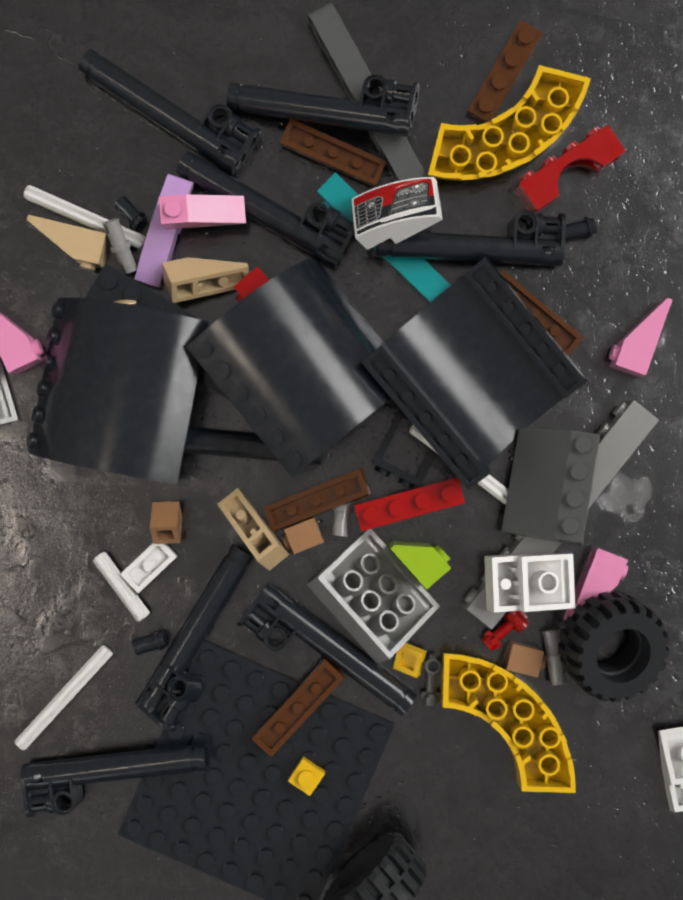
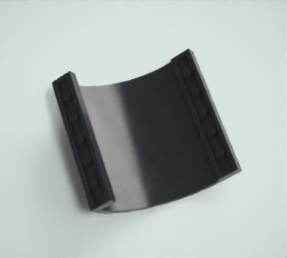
[361,256,588,490]
[187,258,391,478]
[26,297,208,484]

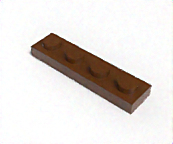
[467,20,543,123]
[280,119,387,188]
[500,270,584,356]
[264,468,371,532]
[252,658,345,757]

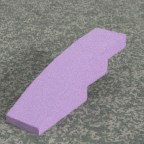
[134,174,194,288]

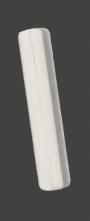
[93,552,149,621]

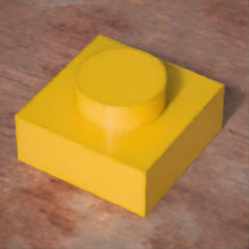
[393,643,426,678]
[288,756,325,796]

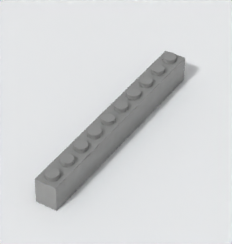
[464,400,659,629]

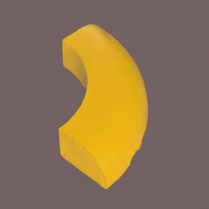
[427,65,591,181]
[440,653,576,793]

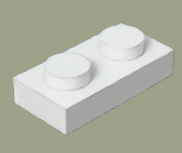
[120,543,178,593]

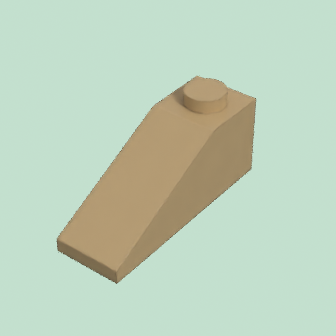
[27,215,111,271]
[162,257,249,303]
[217,488,290,571]

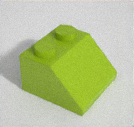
[388,541,451,590]

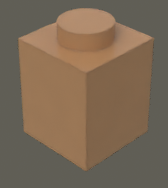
[149,501,183,544]
[282,517,324,554]
[503,640,546,678]

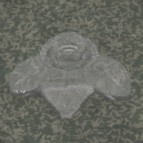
[600,472,652,522]

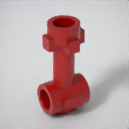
[481,611,529,651]

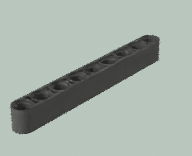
[307,2,442,209]

